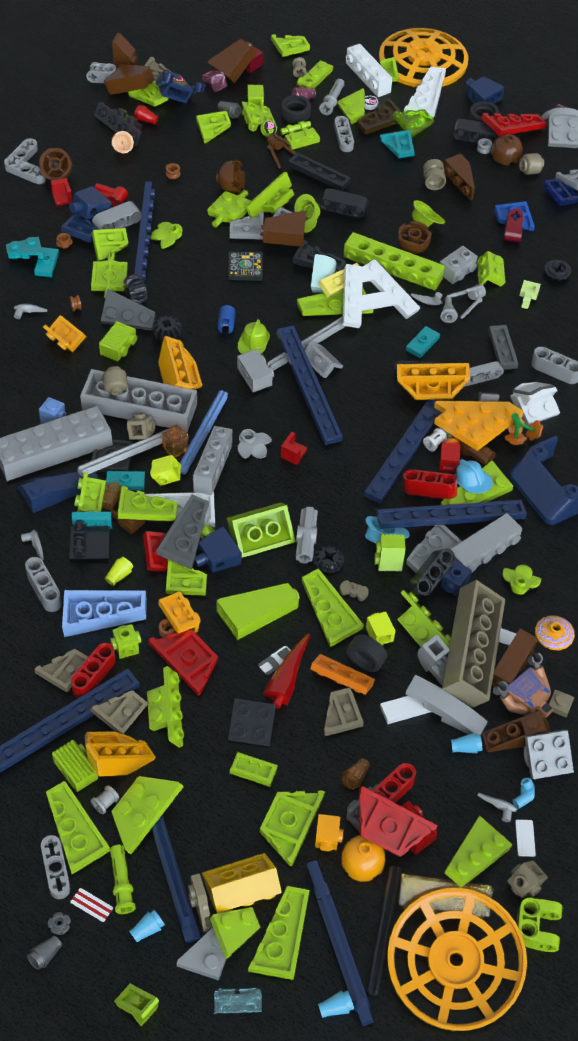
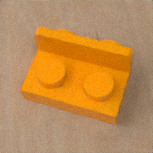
[158,592,200,634]

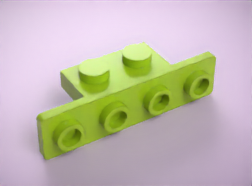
[246,172,294,219]
[397,590,451,648]
[147,666,184,747]

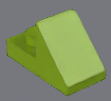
[114,984,159,1026]

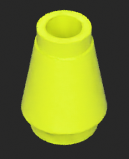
[105,557,133,586]

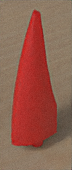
[263,634,310,709]

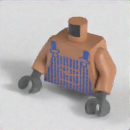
[493,653,553,717]

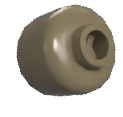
[519,153,544,175]
[103,367,128,395]

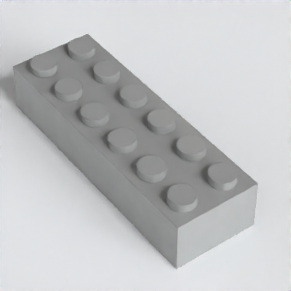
[80,369,197,432]
[0,406,113,481]

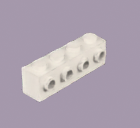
[346,44,392,97]

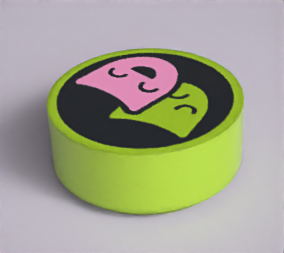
[261,120,277,137]

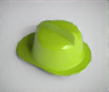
[294,194,320,233]
[412,200,445,227]
[238,319,270,355]

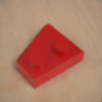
[143,531,168,572]

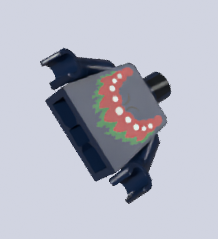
[156,69,205,103]

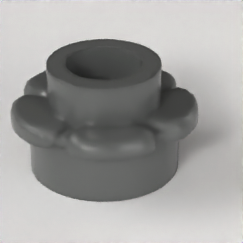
[48,912,71,935]

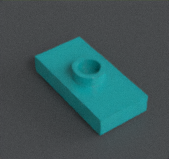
[34,247,59,277]
[406,326,440,358]
[106,471,145,491]
[72,511,112,529]

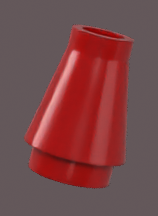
[134,105,159,125]

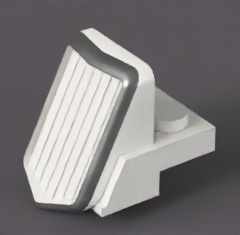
[510,382,560,425]

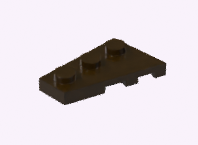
[357,98,405,135]

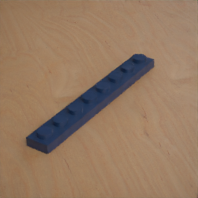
[134,182,155,281]
[277,325,343,445]
[364,399,447,504]
[376,500,527,529]
[0,669,140,772]

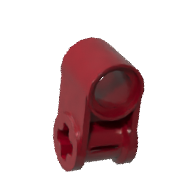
[504,208,523,242]

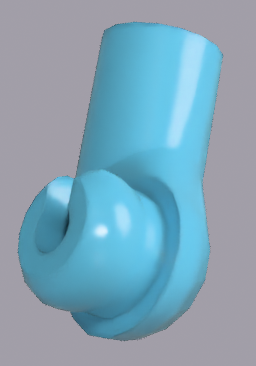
[513,778,535,809]

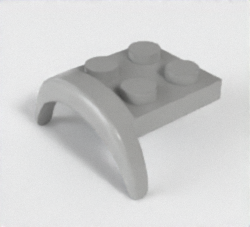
[541,108,578,148]

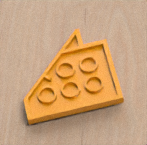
[434,401,523,451]

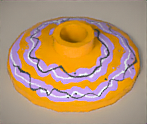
[535,616,575,650]

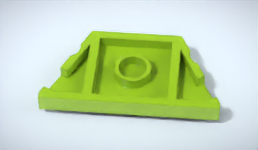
[112,776,184,854]
[260,791,325,866]

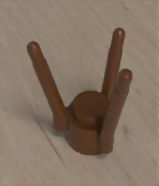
[267,133,296,169]

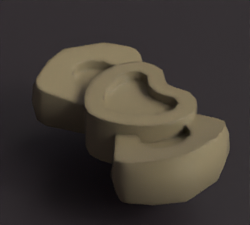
[340,580,368,601]

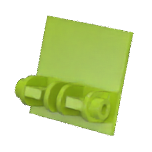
[242,101,277,131]

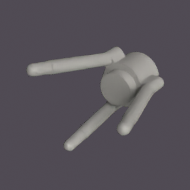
[446,284,486,319]

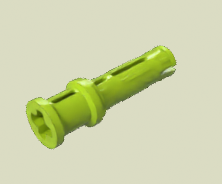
[110,845,136,914]

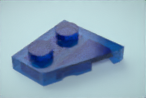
[543,178,578,206]

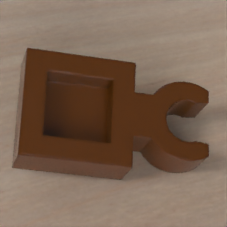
[110,503,145,534]

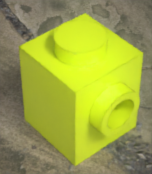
[150,455,181,486]
[366,612,395,645]

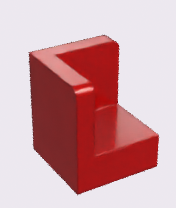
[51,178,72,206]
[281,432,307,465]
[439,442,461,473]

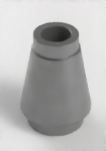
[218,101,241,118]
[27,936,62,970]

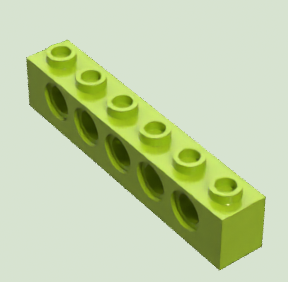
[343,232,445,291]

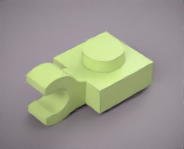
[520,280,541,309]

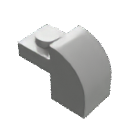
[418,635,450,685]

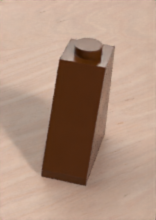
[208,40,256,83]
[104,64,154,95]
[260,210,306,247]
[492,628,538,688]

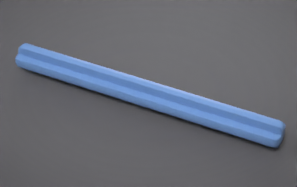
[180,390,228,474]

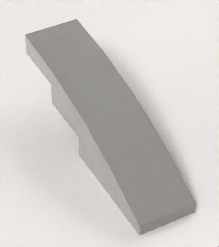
[406,675,488,736]

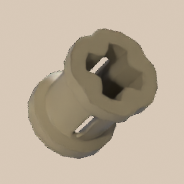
[292,57,307,78]

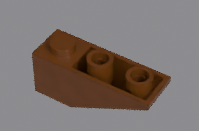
[444,154,475,201]
[482,710,551,752]

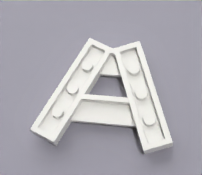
[342,259,420,328]

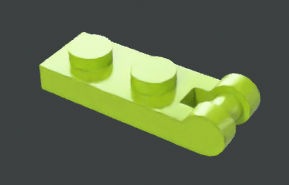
[297,60,333,91]

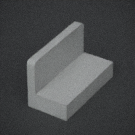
[305,342,343,378]

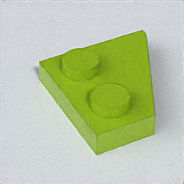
[128,79,168,107]
[337,89,365,125]
[196,111,231,143]
[92,228,129,262]

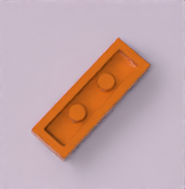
[311,654,375,695]

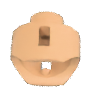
[111,131,134,153]

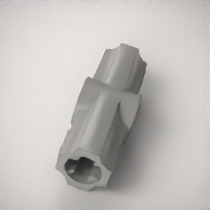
[296,507,318,563]

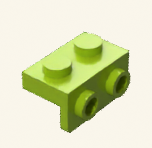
[477,251,505,286]
[74,472,106,512]

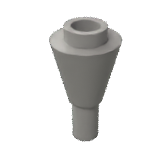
[440,297,458,323]

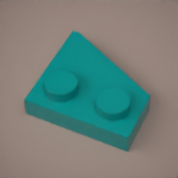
[380,130,415,158]
[6,236,44,259]

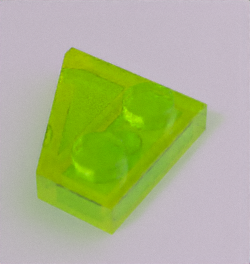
[392,109,434,138]

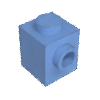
[39,397,66,424]

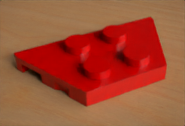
[148,630,218,696]
[359,786,437,857]

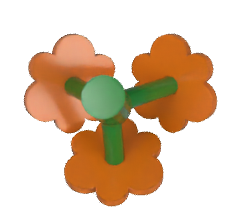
[505,413,543,445]

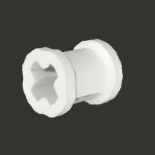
[423,428,448,452]

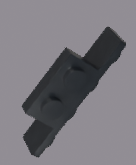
[94,102,142,146]

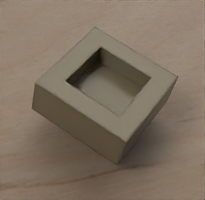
[549,690,574,718]

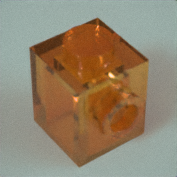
[162,425,189,458]

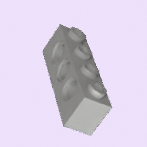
[193,426,232,495]

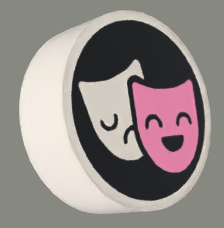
[365,96,378,110]

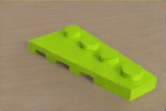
[297,287,373,316]
[440,461,513,505]
[302,569,364,647]
[46,781,110,874]
[444,816,512,888]
[248,886,309,980]

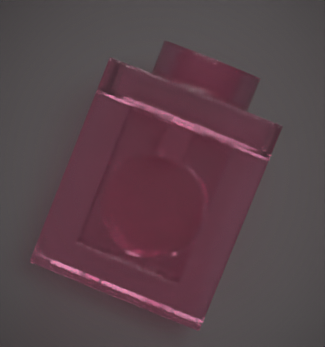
[202,70,227,92]

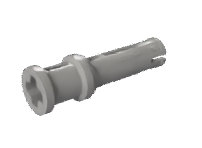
[319,79,345,115]

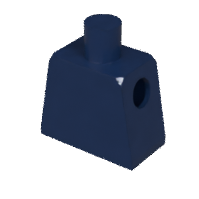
[466,77,504,104]
[69,186,112,219]
[194,526,242,572]

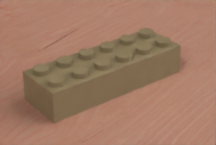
[442,580,505,708]

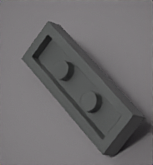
[489,325,518,370]

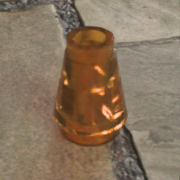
[102,482,122,510]
[342,758,370,789]

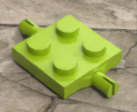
[207,190,251,227]
[91,253,128,298]

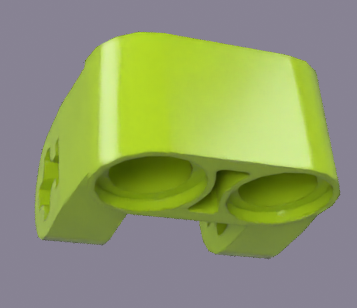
[516,898,562,952]

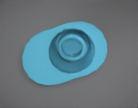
[455,459,493,494]
[365,516,410,543]

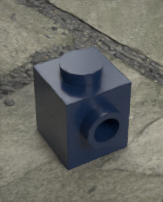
[441,561,472,596]

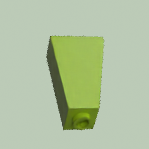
[217,583,300,640]

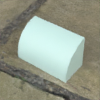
[311,254,336,293]

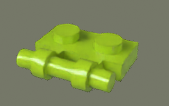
[280,121,320,150]

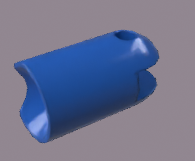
[218,305,236,334]

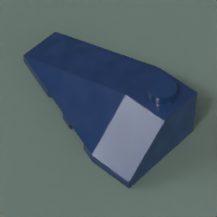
[17,471,100,513]

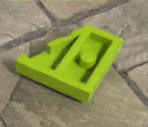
[271,34,310,57]
[166,560,207,596]
[210,907,260,959]

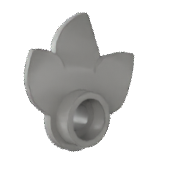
[238,429,272,459]

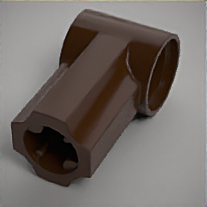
[460,441,496,466]

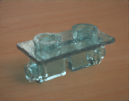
[214,987,262,1013]

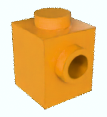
[315,814,343,851]

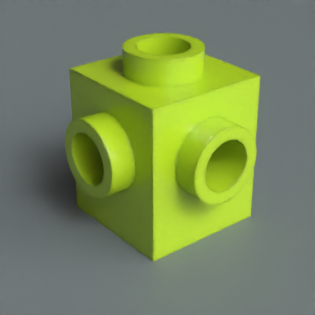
[110,624,141,659]

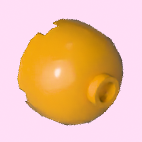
[341,835,385,882]

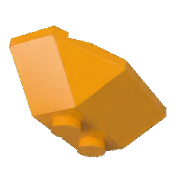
[158,336,202,390]
[397,363,470,400]
[85,732,156,776]

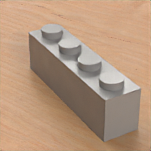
[451,513,522,572]

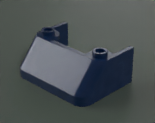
[509,436,578,525]

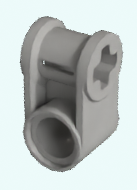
[86,62,116,84]

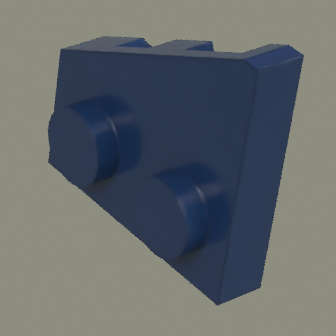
[61,212,99,243]

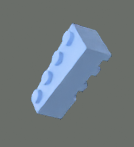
[62,590,147,637]

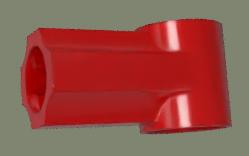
[94,183,128,207]

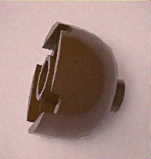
[491,134,523,165]
[39,148,73,180]
[216,160,245,193]
[398,221,432,254]

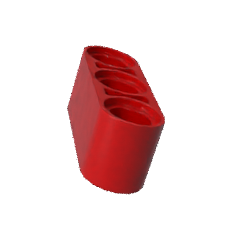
[403,470,458,499]
[71,643,116,698]
[372,763,416,803]

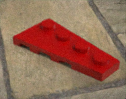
[481,113,547,136]

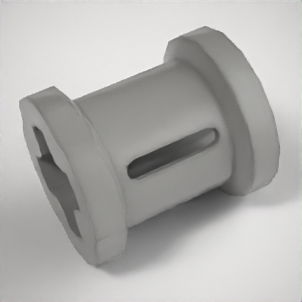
[91,785,120,814]

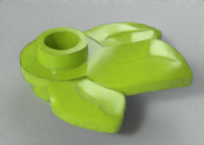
[150,222,183,249]
[503,565,541,594]

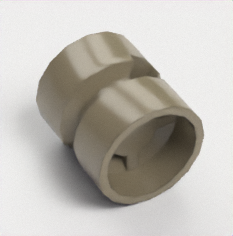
[423,159,446,190]

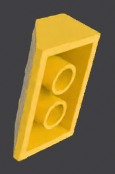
[202,853,282,914]

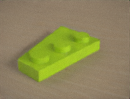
[118,486,178,521]

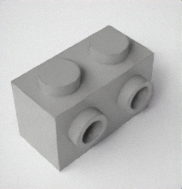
[440,246,478,284]
[237,349,274,392]

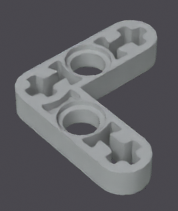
[4,138,47,184]

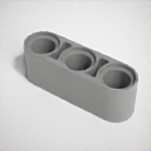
[92,201,142,230]
[531,347,578,384]
[25,557,61,612]

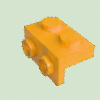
[43,315,86,352]

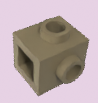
[127,413,155,441]
[507,861,548,898]

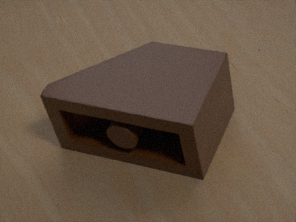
[112,33,138,68]

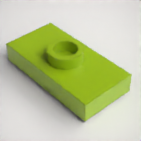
[230,752,278,787]

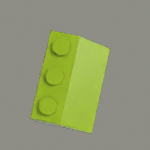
[227,503,295,558]

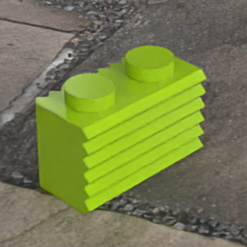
[99,321,137,362]
[374,534,405,571]
[52,740,99,792]

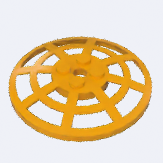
[379,28,468,88]
[387,888,527,1031]

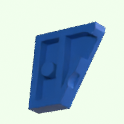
[494,201,535,231]

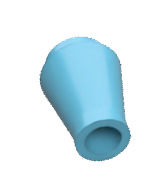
[451,732,482,753]
[130,910,165,942]
[318,990,354,1018]

